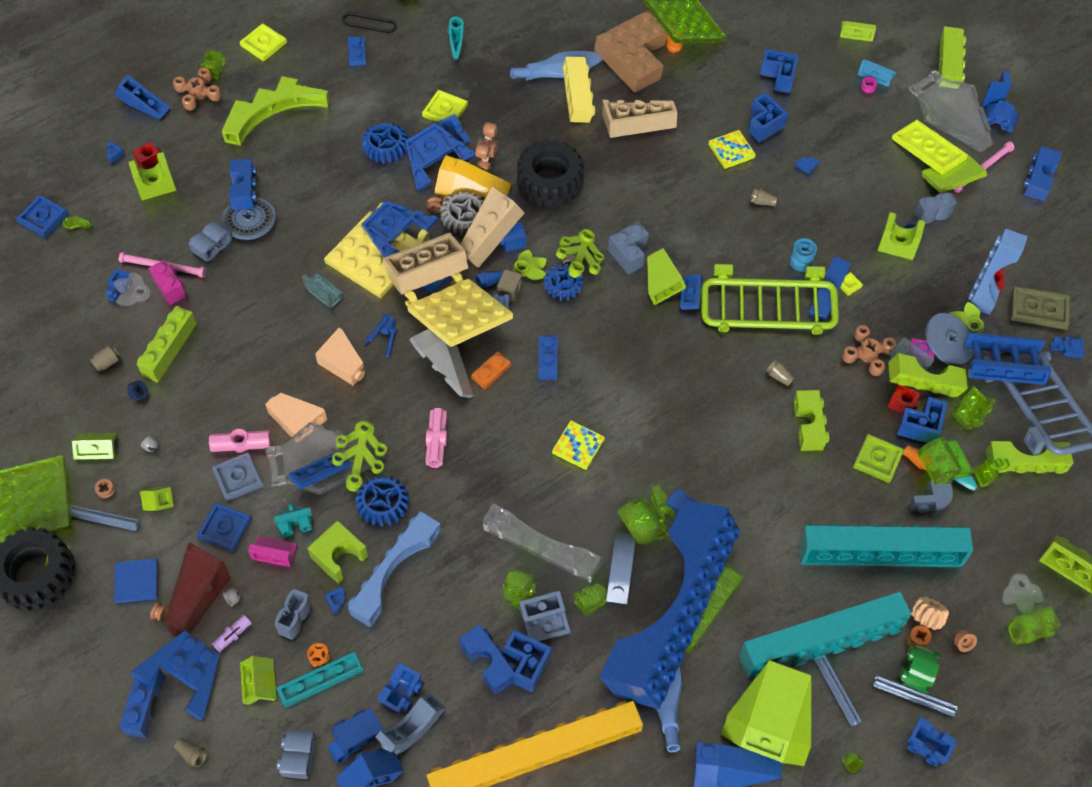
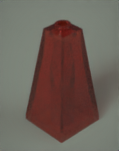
[165,543,231,637]

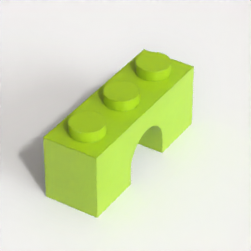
[793,390,829,451]

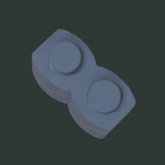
[914,192,957,224]
[189,221,232,262]
[275,589,311,640]
[277,729,316,779]

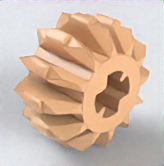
[911,596,949,630]

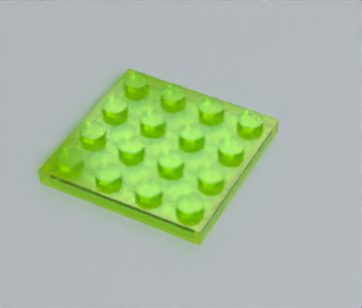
[643,0,727,43]
[0,455,72,543]

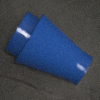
[475,270,503,289]

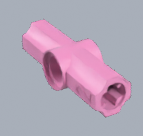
[426,408,447,468]
[209,429,271,453]

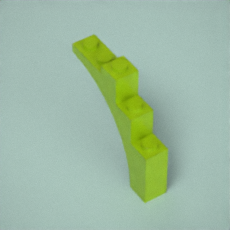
[222,76,330,145]

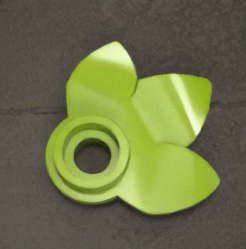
[513,250,547,280]
[949,302,984,333]

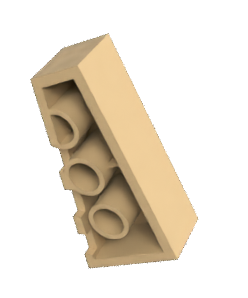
[602,100,677,138]
[460,186,524,268]

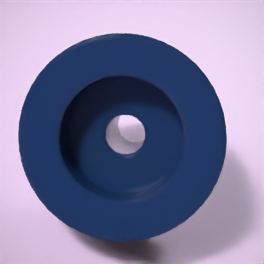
[127,380,148,401]

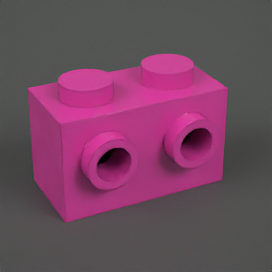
[148,260,186,306]

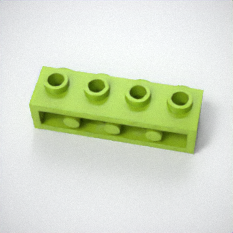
[938,26,966,89]
[136,306,197,382]

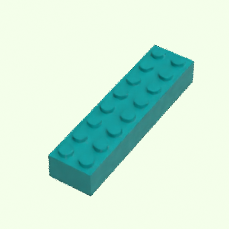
[799,524,973,567]
[739,592,911,680]

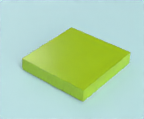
[853,434,904,483]

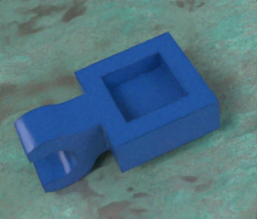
[105,269,134,302]
[1049,336,1085,358]

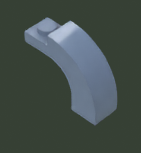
[606,532,636,604]
[376,694,446,755]

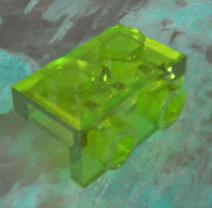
[951,386,996,430]

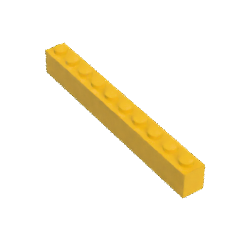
[426,701,643,787]

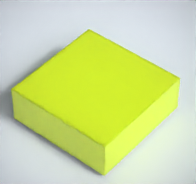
[841,272,863,296]

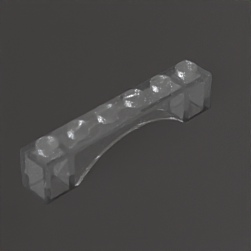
[483,504,601,583]

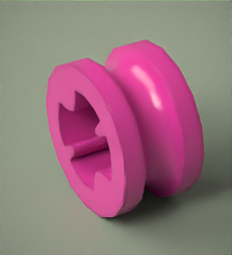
[861,77,877,93]

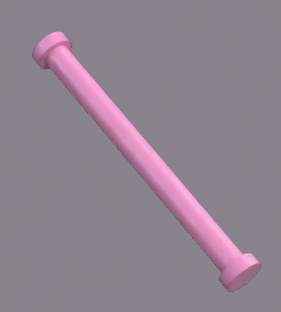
[953,141,1015,193]
[119,252,206,278]

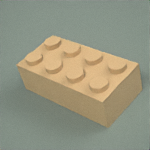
[383,233,468,295]

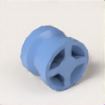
[494,294,509,309]

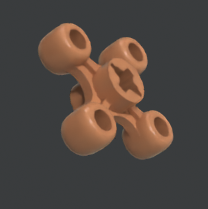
[173,67,222,111]
[475,122,499,173]
[842,325,897,376]

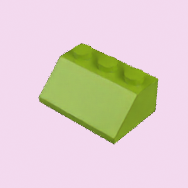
[1039,535,1092,593]

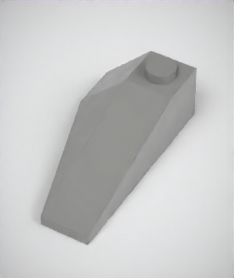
[410,329,474,398]

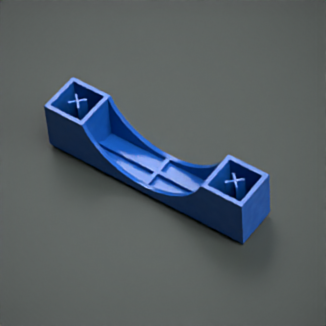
[599,500,740,709]

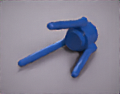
[363,315,397,357]

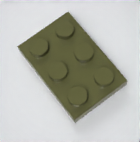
[1011,286,1070,330]

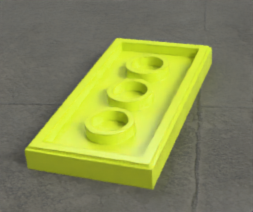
[892,120,968,175]

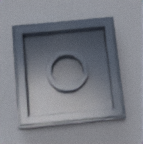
[212,452,264,502]

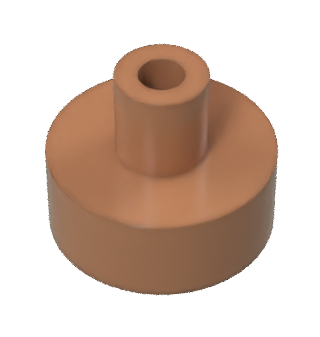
[954,629,977,652]

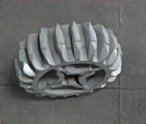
[440,191,484,236]

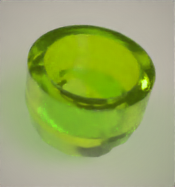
[844,752,864,773]

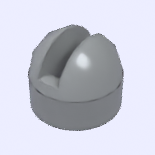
[141,435,159,452]
[223,588,241,606]

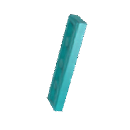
[276,651,364,708]

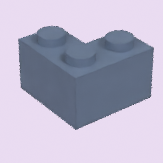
[608,221,649,275]

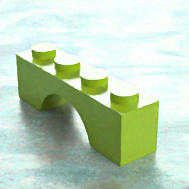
[888,353,968,397]
[986,441,1073,474]

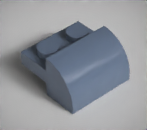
[519,591,571,642]

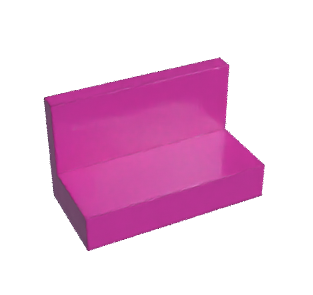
[248,536,298,567]

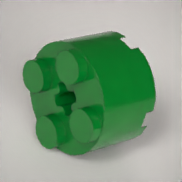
[898,644,942,694]

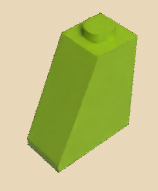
[647,248,686,306]

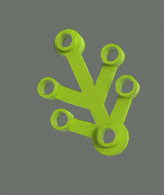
[556,229,604,278]
[332,421,387,492]

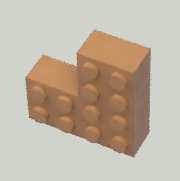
[594,10,668,93]

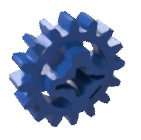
[544,263,584,301]

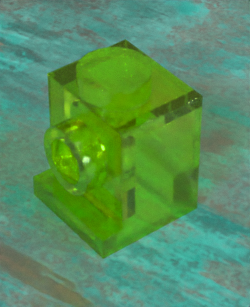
[200,49,226,79]
[574,583,607,617]

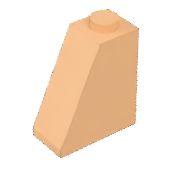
[315,328,365,386]
[265,393,327,443]

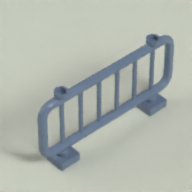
[982,351,1092,455]

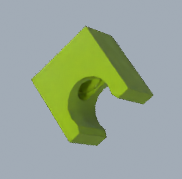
[128,152,176,200]
[877,212,926,260]
[307,521,368,584]

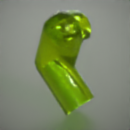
[62,215,92,229]

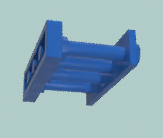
[963,332,1051,385]

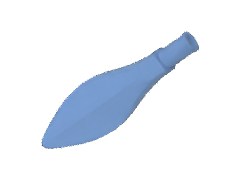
[510,51,603,81]
[656,667,682,752]

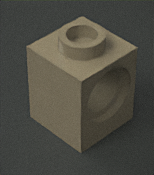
[497,269,522,302]

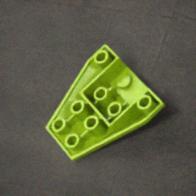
[721,660,811,766]

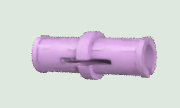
[211,614,252,653]

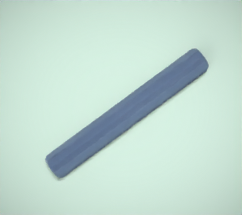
[62,504,140,531]
[815,654,862,726]
[873,675,958,716]

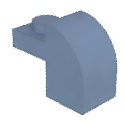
[909,479,953,518]

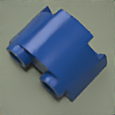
[980,100,1019,133]
[437,114,471,145]
[377,662,424,713]
[907,716,958,766]

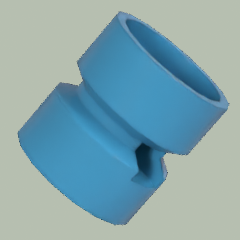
[789,238,817,272]

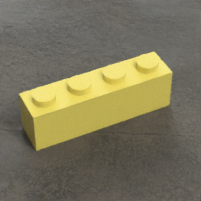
[562,57,595,123]

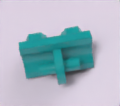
[274,502,314,537]

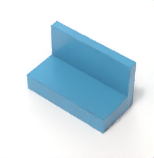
[858,59,896,87]

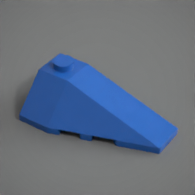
[693,742,782,787]

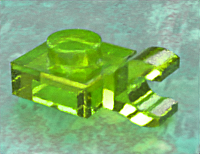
[973,458,1010,487]
[650,485,675,522]

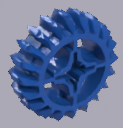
[362,121,408,164]
[355,474,410,527]

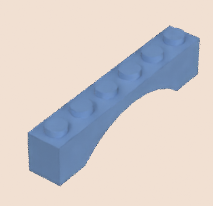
[968,229,1028,315]
[348,511,441,628]

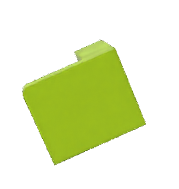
[140,487,174,511]

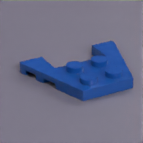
[405,123,476,192]
[362,201,438,258]
[130,631,219,721]

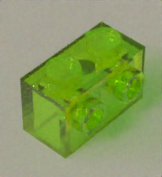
[503,567,537,609]
[1006,606,1061,645]

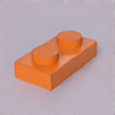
[471,351,511,389]

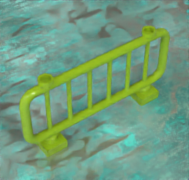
[701,264,839,335]

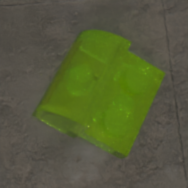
[917,437,974,485]
[617,497,669,544]

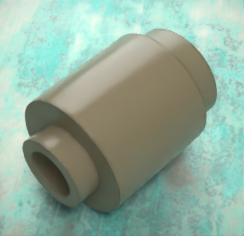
[90,345,120,372]

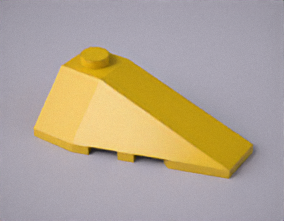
[434,155,512,198]

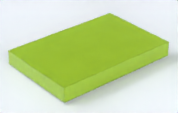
[922,155,987,194]

